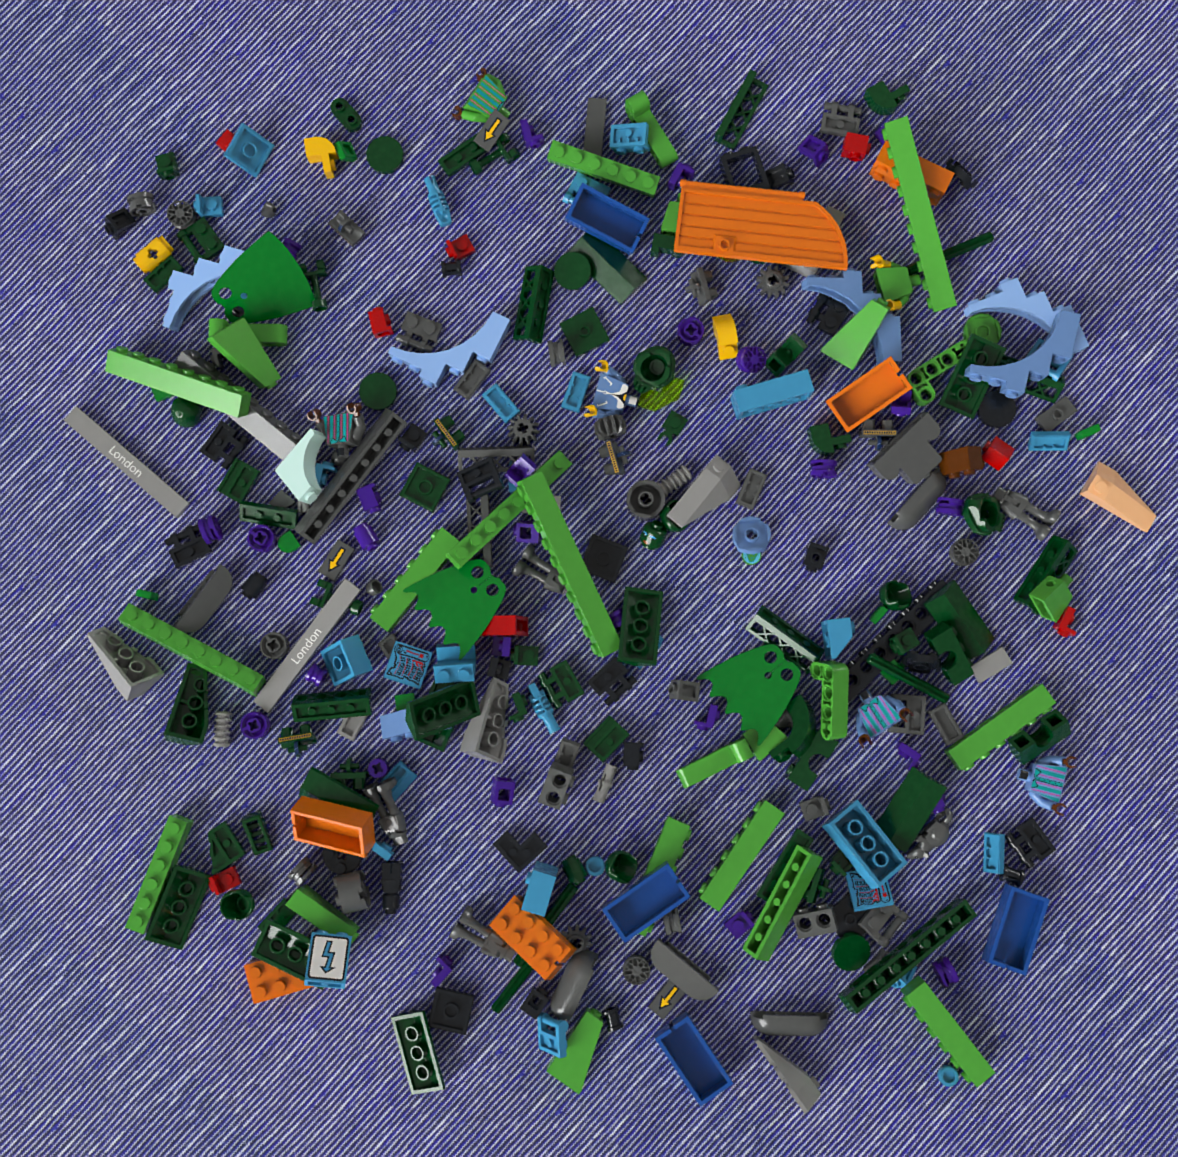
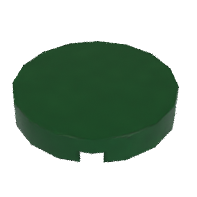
[366,136,404,174]
[554,252,592,291]
[359,372,397,411]
[831,932,871,971]

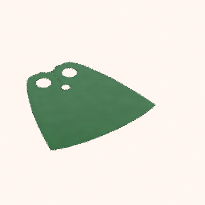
[211,231,315,323]

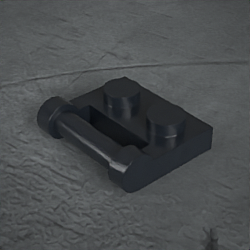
[457,456,505,504]

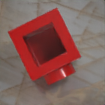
[841,132,871,162]
[981,436,1015,471]

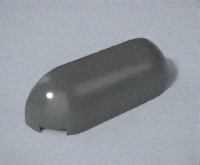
[887,467,946,530]
[174,564,233,632]
[651,938,719,1001]
[551,951,598,1021]
[750,1011,829,1037]

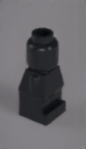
[381,860,403,914]

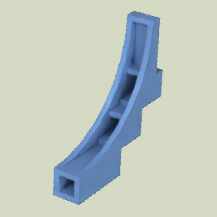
[801,268,902,365]
[964,310,1081,399]

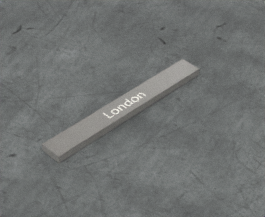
[64,406,190,518]
[253,578,362,713]

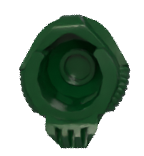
[633,346,676,394]
[962,493,1005,536]

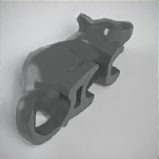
[907,808,953,859]

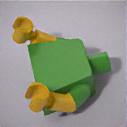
[870,254,921,312]

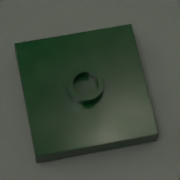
[559,307,610,358]
[399,462,451,514]

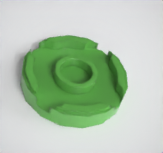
[963,313,1002,344]

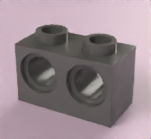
[538,761,576,810]
[793,902,839,939]

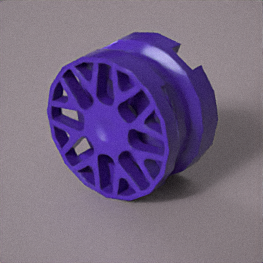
[677,317,704,346]
[736,346,767,373]
[810,459,837,479]
[935,497,965,517]
[198,514,223,544]
[247,525,277,553]
[240,712,271,739]
[931,956,959,988]

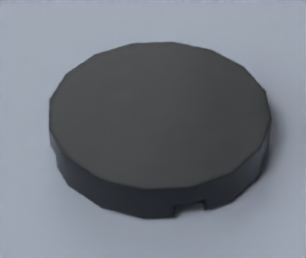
[977,390,1017,429]

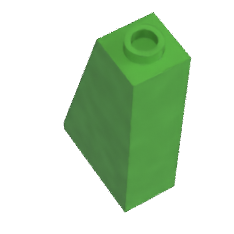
[820,298,891,370]
[207,318,281,389]
[285,884,360,944]
[546,1007,603,1094]

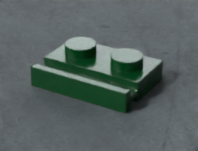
[217,458,261,503]
[583,715,630,763]

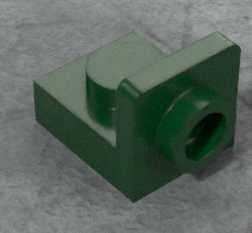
[155,152,180,180]
[889,627,920,656]
[511,645,539,666]

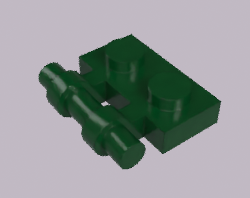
[538,660,585,709]

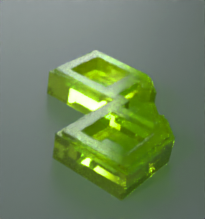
[637,377,685,412]

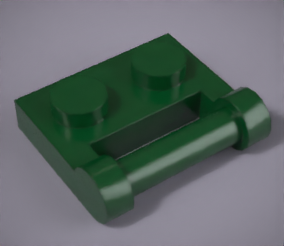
[176,217,224,263]

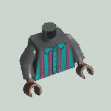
[307,402,366,458]

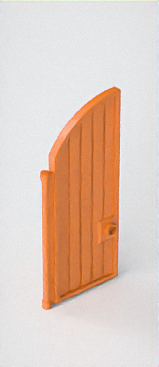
[674,179,848,271]

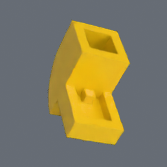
[304,137,339,179]
[712,313,738,360]

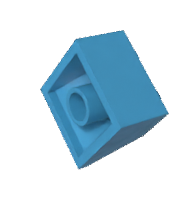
[821,617,855,660]
[320,634,373,687]

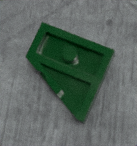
[208,821,247,875]

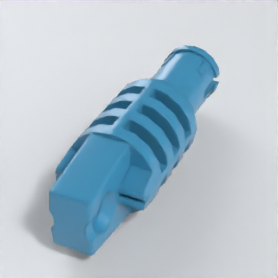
[424,175,452,227]
[527,682,561,734]

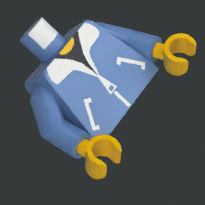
[584,360,638,419]

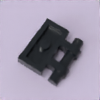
[806,294,849,337]
[200,420,249,470]
[164,524,213,569]
[587,657,637,706]
[1005,817,1056,869]

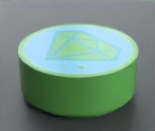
[741,552,761,565]

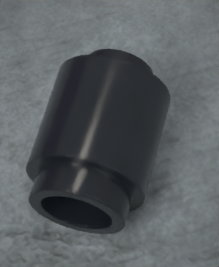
[241,571,268,600]

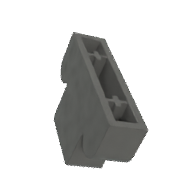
[866,412,942,484]

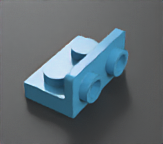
[610,122,651,155]

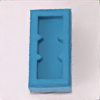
[561,371,591,413]
[482,383,521,424]
[1027,431,1071,451]
[983,832,1005,874]

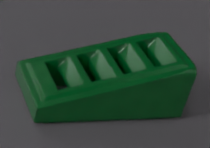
[241,810,274,856]

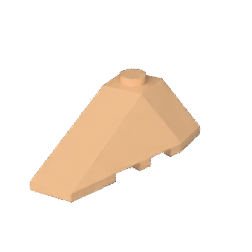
[1080,461,1156,533]

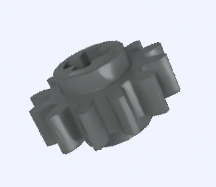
[756,265,790,300]
[561,924,593,956]

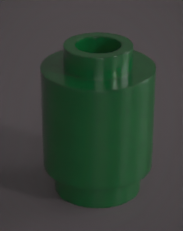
[561,854,587,885]

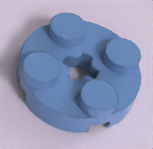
[732,516,771,554]

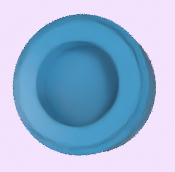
[585,856,605,876]
[937,1065,959,1087]

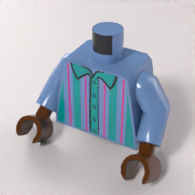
[856,689,914,748]
[1016,755,1078,816]

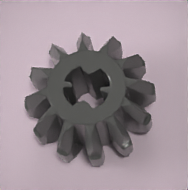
[507,414,539,446]
[594,414,626,441]

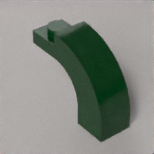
[769,694,816,763]

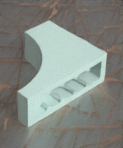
[275,428,326,505]

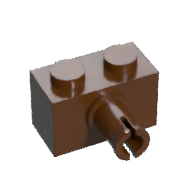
[938,446,985,479]

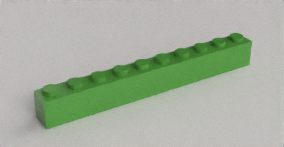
[881,116,957,312]
[517,471,620,657]

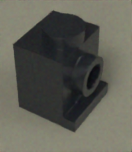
[801,542,829,573]
[623,742,644,770]
[520,986,550,1020]

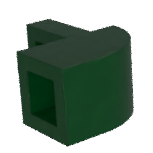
[863,80,910,116]
[765,332,808,378]
[807,423,852,456]

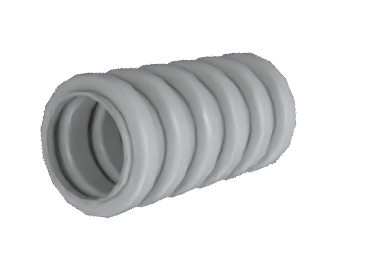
[657,465,692,497]
[213,711,233,747]

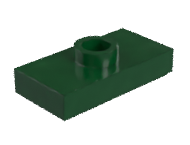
[143,255,185,295]
[257,897,297,932]

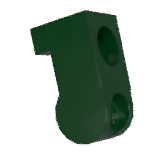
[650,233,685,258]

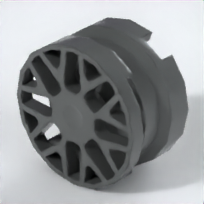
[127,192,157,217]
[167,200,197,230]
[547,339,566,367]
[949,538,979,567]
[260,632,290,659]
[287,856,318,887]
[663,907,682,936]
[623,954,650,985]

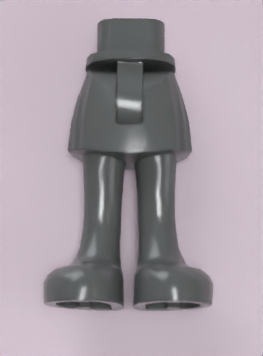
[992,486,1061,541]
[512,543,567,595]
[362,777,409,846]
[449,905,516,962]

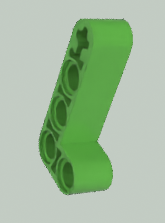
[625,90,678,169]
[208,318,288,347]
[906,340,967,406]
[810,660,849,740]
[676,737,754,789]

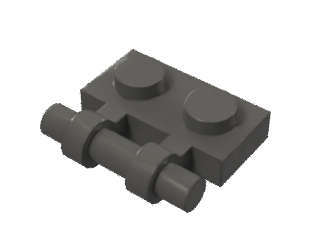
[819,101,862,137]
[396,311,443,353]

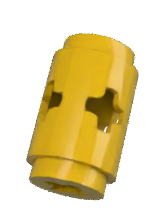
[133,235,174,274]

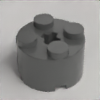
[626,480,665,521]
[333,869,371,914]

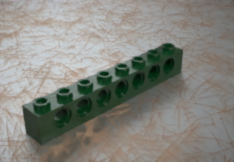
[837,898,977,1014]

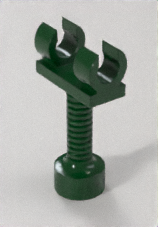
[469,132,520,176]
[298,259,328,312]
[309,579,364,616]

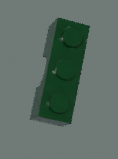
[923,622,974,686]
[1008,709,1071,765]
[785,729,839,791]

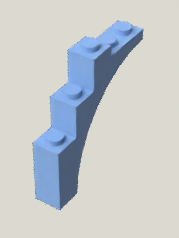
[163,245,244,332]
[963,278,1089,355]
[388,311,511,388]

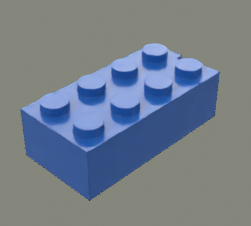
[564,183,650,255]
[602,861,691,943]
[982,883,1050,976]
[654,1011,733,1107]

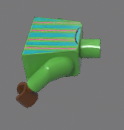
[452,68,511,123]

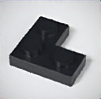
[493,830,548,873]

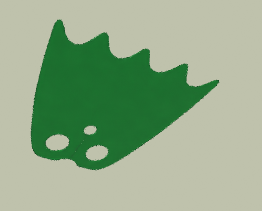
[403,559,506,660]
[697,644,801,746]

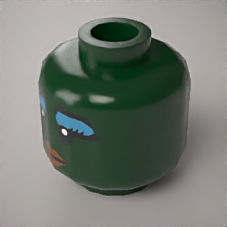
[640,520,667,550]

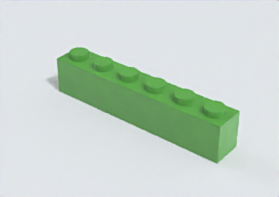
[547,140,660,198]
[369,527,460,633]
[944,684,1056,771]
[698,799,785,912]
[125,814,194,934]
[639,816,692,937]
[742,845,823,961]
[900,975,996,1088]

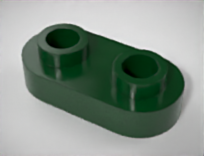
[330,98,362,132]

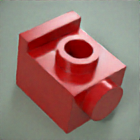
[368,307,394,338]

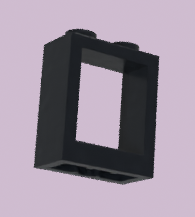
[719,146,770,189]

